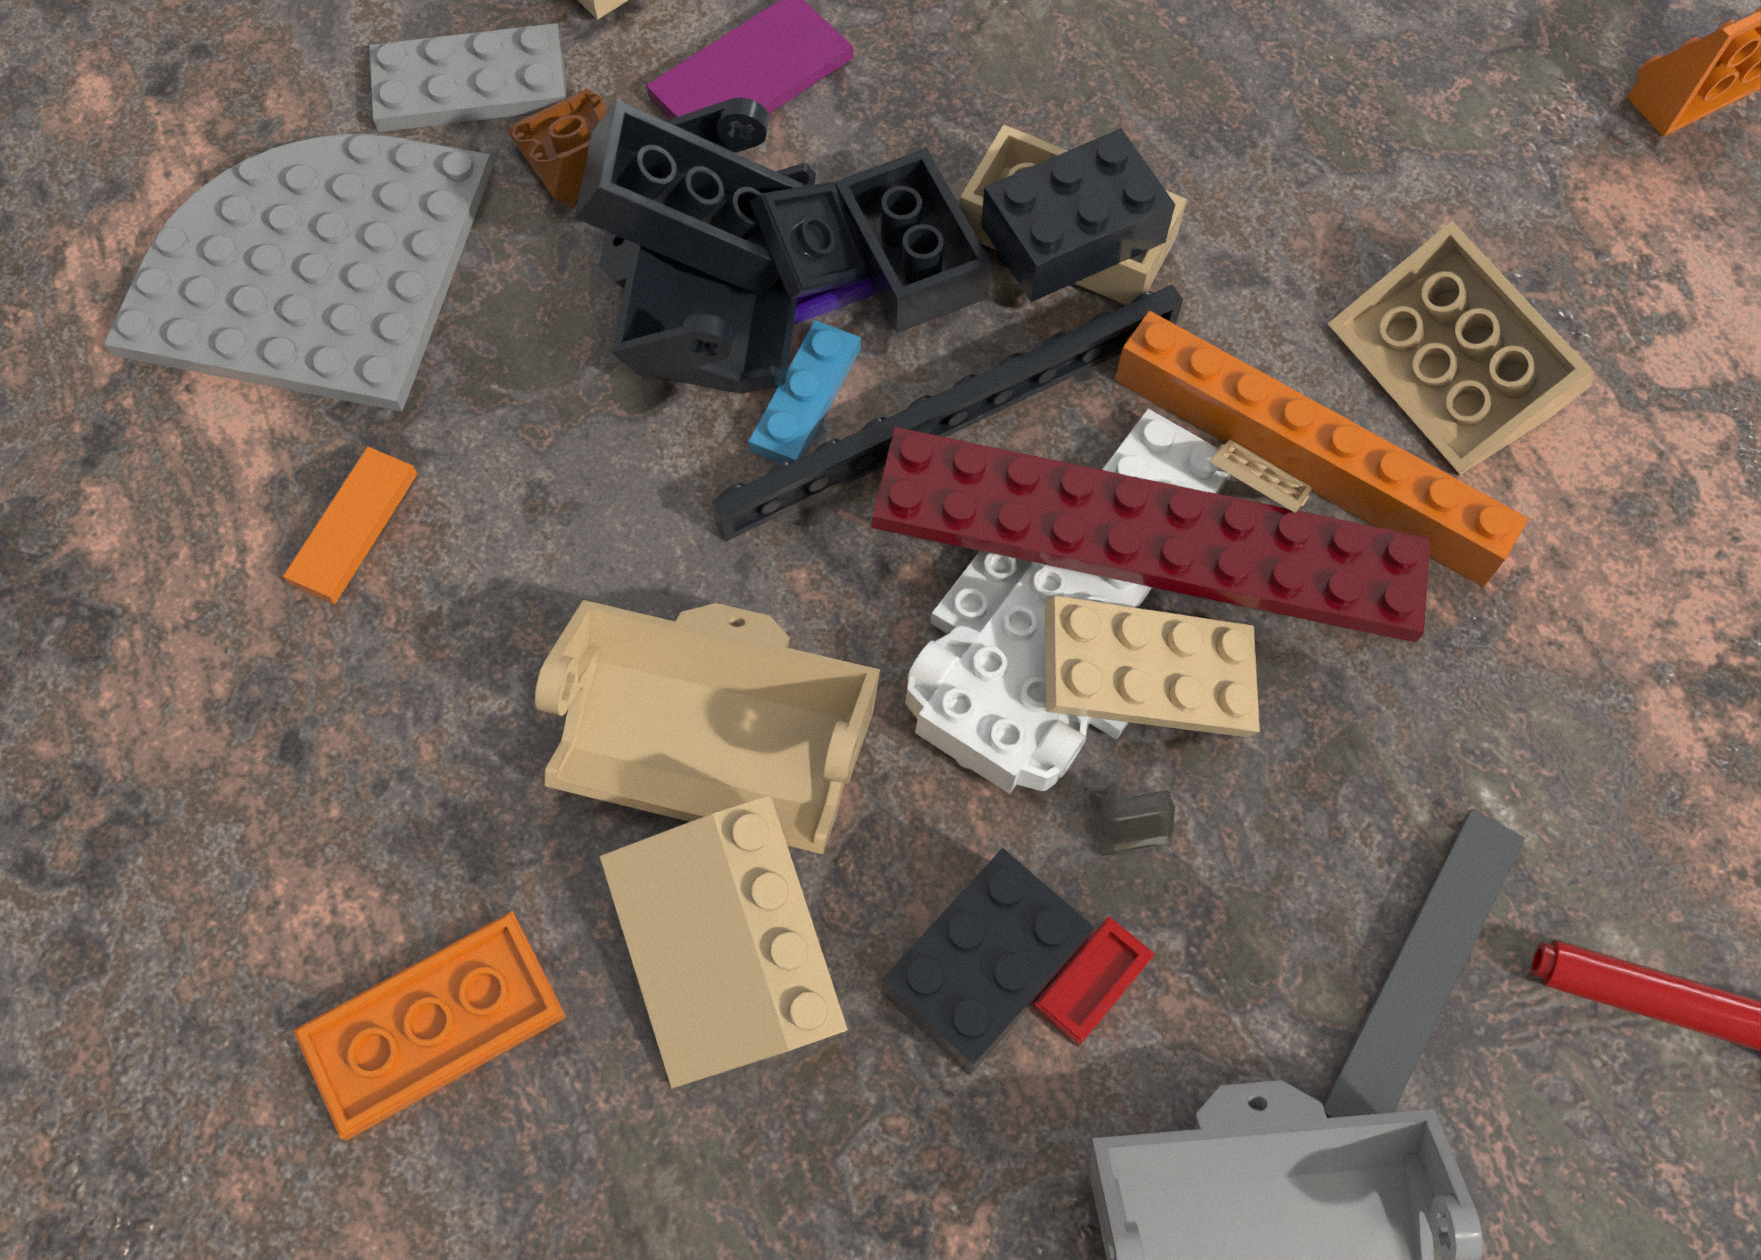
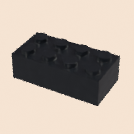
[575,99,803,296]

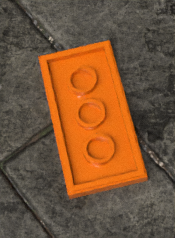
[293,911,567,1141]

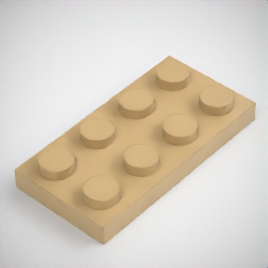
[1044,595,1260,737]

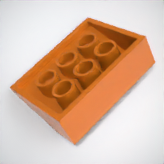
[1627,6,1761,137]

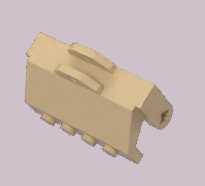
[535,600,880,854]

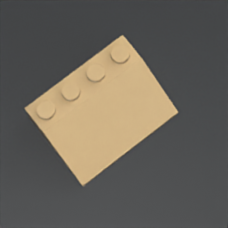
[1328,221,1593,475]
[599,794,848,1089]

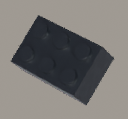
[981,128,1176,302]
[835,148,992,333]
[881,848,1094,1075]

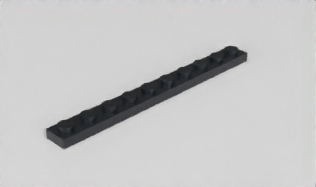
[712,285,1183,542]

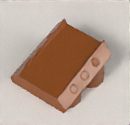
[508,89,607,209]

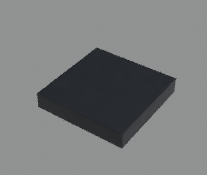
[750,181,872,299]

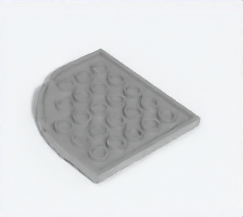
[104,134,494,412]

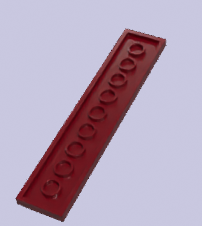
[871,427,1430,643]

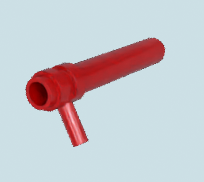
[1531,940,1761,1052]

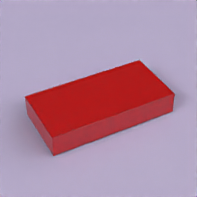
[1032,916,1155,1048]

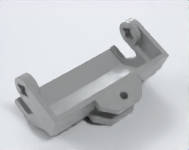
[1090,1080,1483,1260]

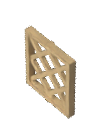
[1210,439,1312,513]

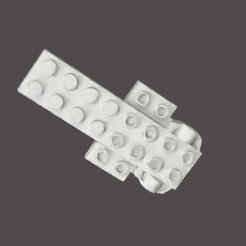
[905,408,1231,794]

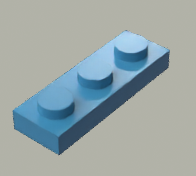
[748,320,861,464]

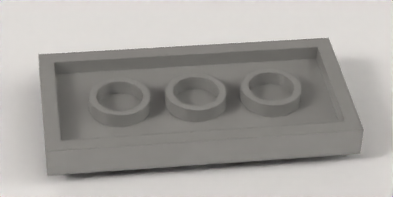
[369,23,567,132]

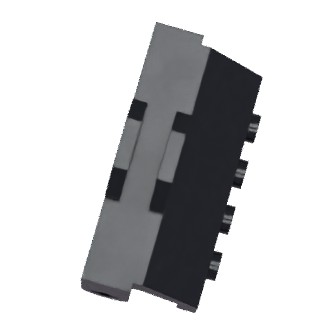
[599,98,816,394]

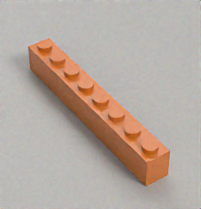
[1115,310,1529,587]

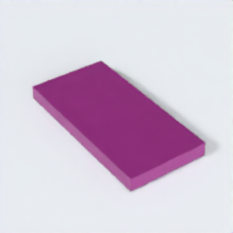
[646,0,853,125]

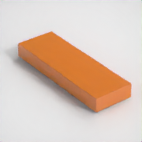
[283,446,418,605]

